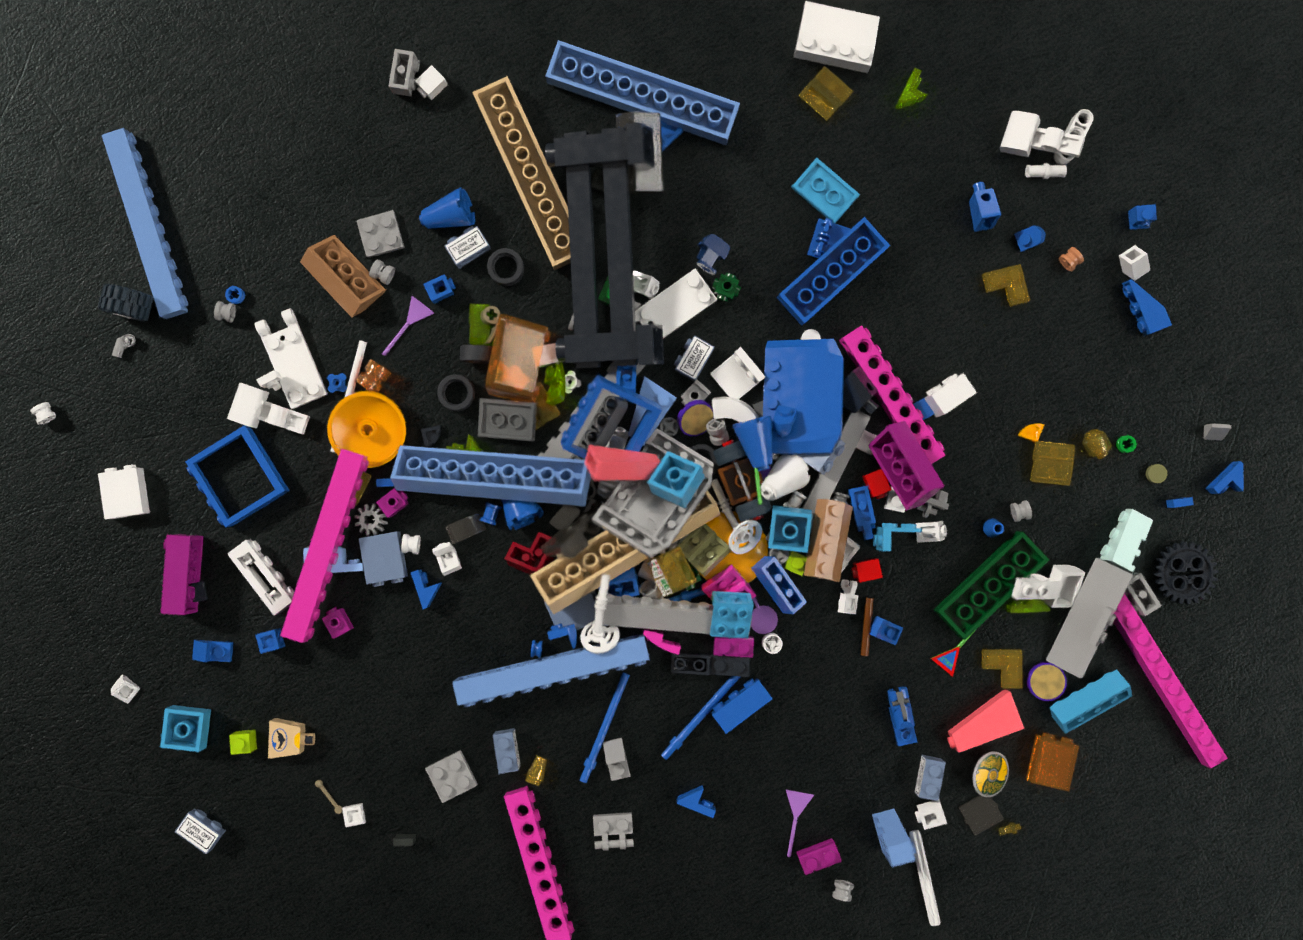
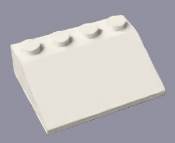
[794,1,880,73]

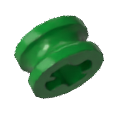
[1116,435,1137,453]

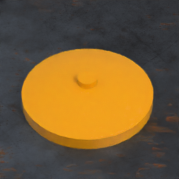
[327,391,406,468]
[700,511,768,583]

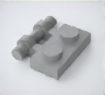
[593,812,634,851]

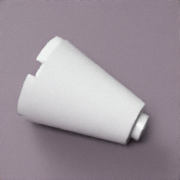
[760,454,810,501]

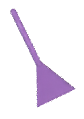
[383,296,434,355]
[786,790,814,857]

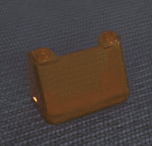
[486,314,551,402]

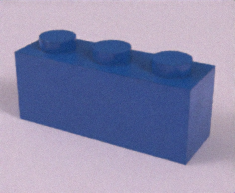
[751,556,807,614]
[711,678,772,734]

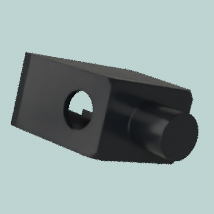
[843,366,879,414]

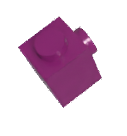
[376,488,409,518]
[322,607,354,639]

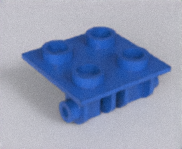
[807,218,851,258]

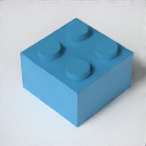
[648,451,705,508]
[768,505,812,553]
[160,705,211,752]

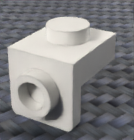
[432,542,462,576]

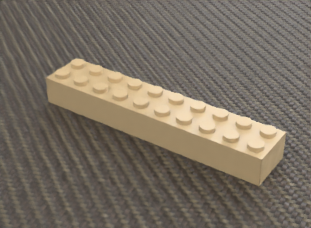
[472,76,571,270]
[530,491,720,615]

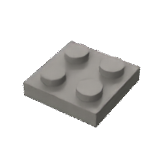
[356,210,404,258]
[425,750,478,803]

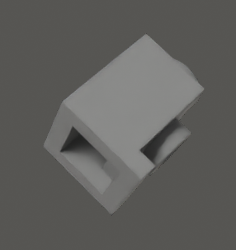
[681,380,711,407]

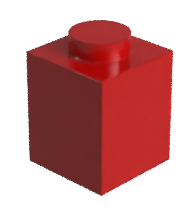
[862,469,891,499]
[851,558,883,582]

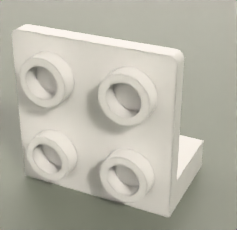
[711,347,765,399]

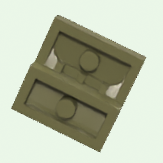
[676,524,731,577]

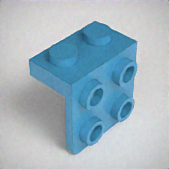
[873,523,922,551]

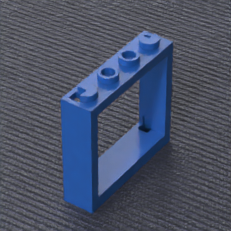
[560,375,662,459]
[185,425,290,527]

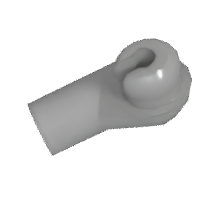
[112,334,136,358]

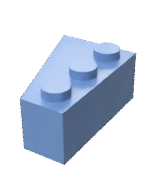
[628,376,676,447]
[872,809,917,867]

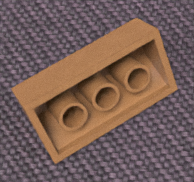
[300,235,385,317]
[804,499,853,582]

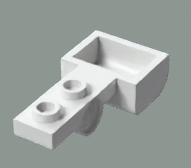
[1000,111,1085,158]
[227,383,310,434]
[1012,565,1085,608]

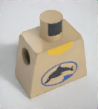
[268,718,315,758]

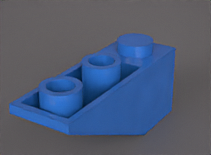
[1122,279,1172,336]

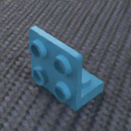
[710,591,754,638]

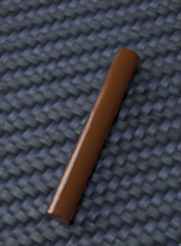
[861,598,874,656]

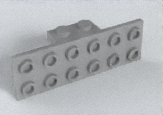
[1046,558,1133,678]

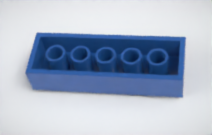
[776,217,890,325]

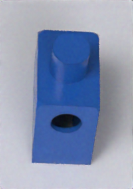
[969,182,1001,232]

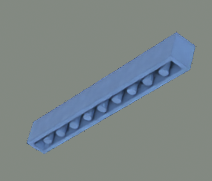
[102,128,188,319]

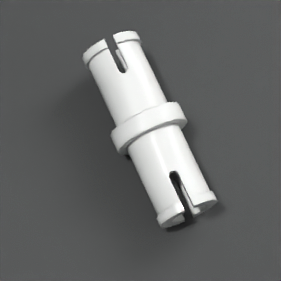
[1025,163,1067,179]

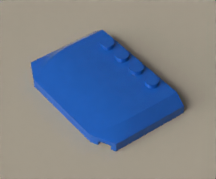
[763,339,844,455]

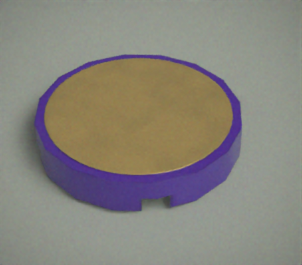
[677,400,714,436]
[1027,662,1067,701]

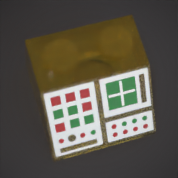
[646,546,697,597]

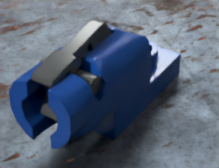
[887,687,917,746]

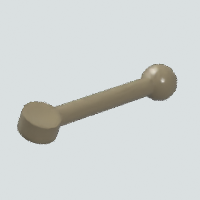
[315,780,343,814]

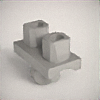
[917,490,949,518]

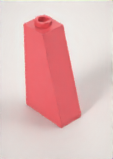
[585,445,661,480]
[947,689,1024,752]

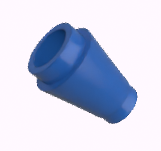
[983,519,1004,538]

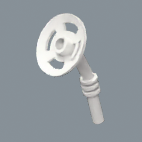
[711,479,762,554]
[581,574,620,654]

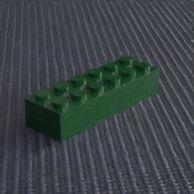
[934,531,1049,640]

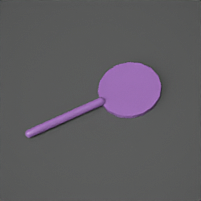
[748,583,778,634]

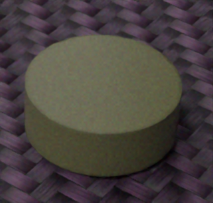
[1146,464,1167,483]

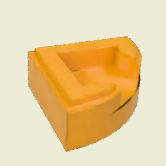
[1018,424,1044,443]

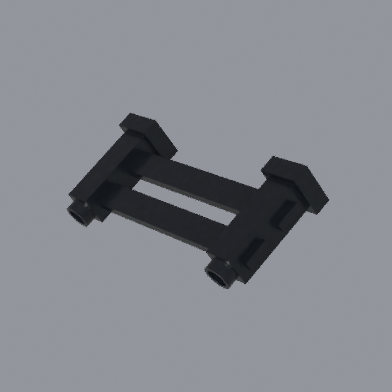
[545,122,664,368]

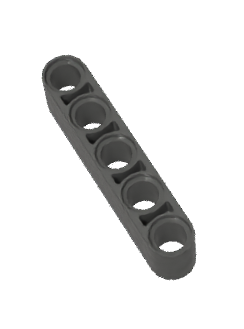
[570,395,628,460]

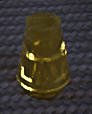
[525,756,547,786]

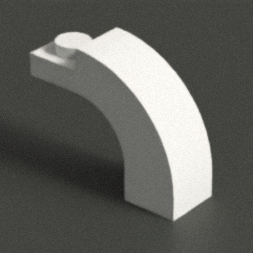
[712,397,759,423]

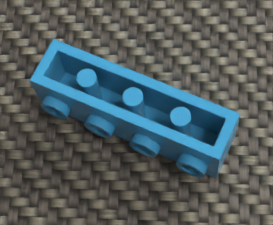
[1050,669,1132,734]

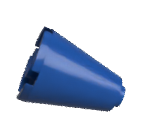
[419,188,475,229]
[733,415,772,471]
[502,499,544,530]

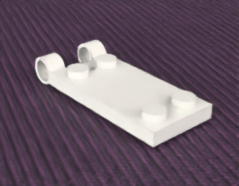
[635,269,717,338]
[255,308,328,409]

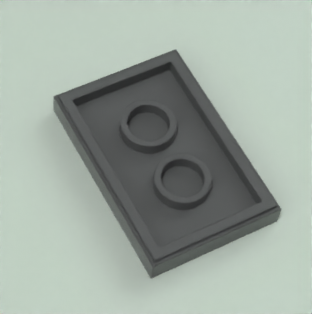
[478,398,537,441]

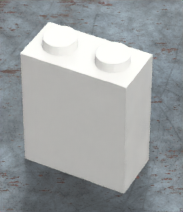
[98,465,150,519]

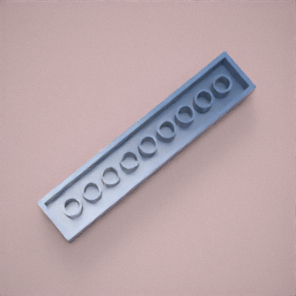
[545,40,740,145]
[391,445,591,506]
[453,633,649,707]

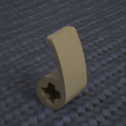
[480,306,500,345]

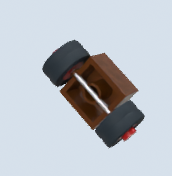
[713,440,772,522]

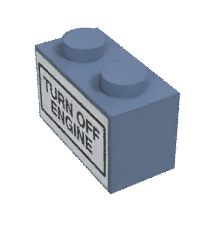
[444,226,491,268]
[674,336,714,382]
[493,728,520,774]
[915,755,946,801]
[175,808,226,854]

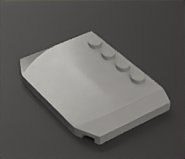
[592,428,714,558]

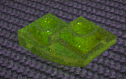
[469,304,490,345]
[544,361,566,406]

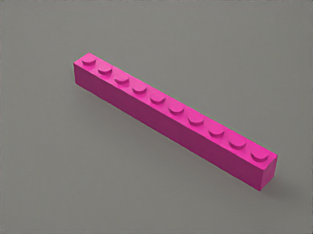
[280,449,369,643]
[1113,593,1227,768]

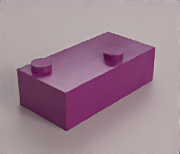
[868,421,944,510]
[161,534,203,615]

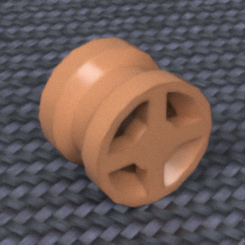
[1059,247,1084,271]

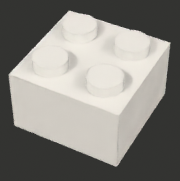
[924,373,977,417]

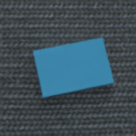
[791,158,860,223]

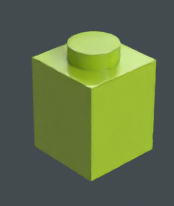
[782,551,807,576]
[230,730,257,755]

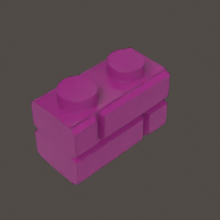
[713,636,754,658]
[797,838,842,875]

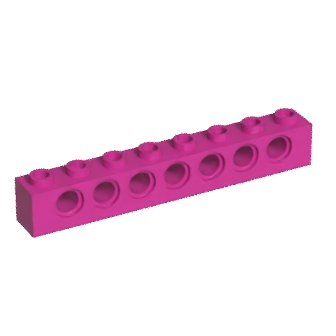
[839,326,945,464]
[504,786,574,940]

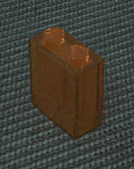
[1026,732,1079,791]

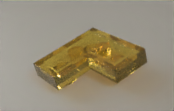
[982,264,1030,306]
[982,649,1022,688]

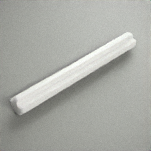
[909,830,941,926]

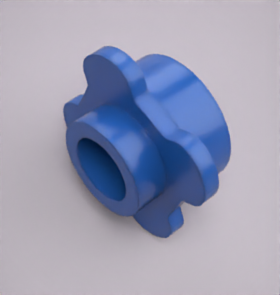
[327,373,347,393]

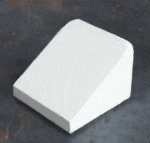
[111,675,140,704]

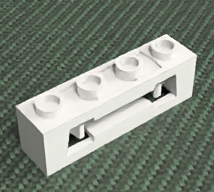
[228,539,295,615]

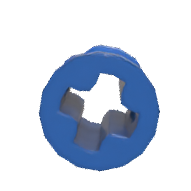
[480,502,502,525]

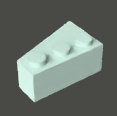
[1100,509,1153,572]

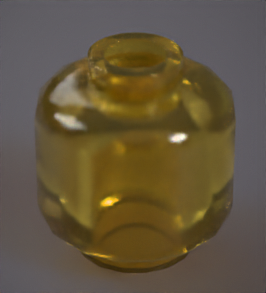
[1082,429,1112,459]

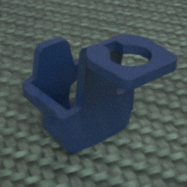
[697,234,730,275]

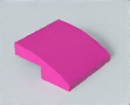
[701,564,756,600]
[643,628,681,654]

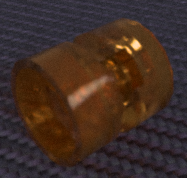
[356,359,391,392]

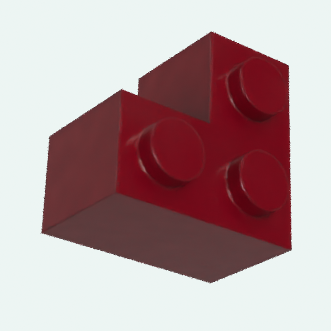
[504,532,560,575]

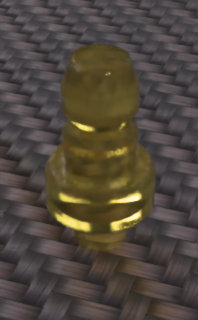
[998,822,1021,835]

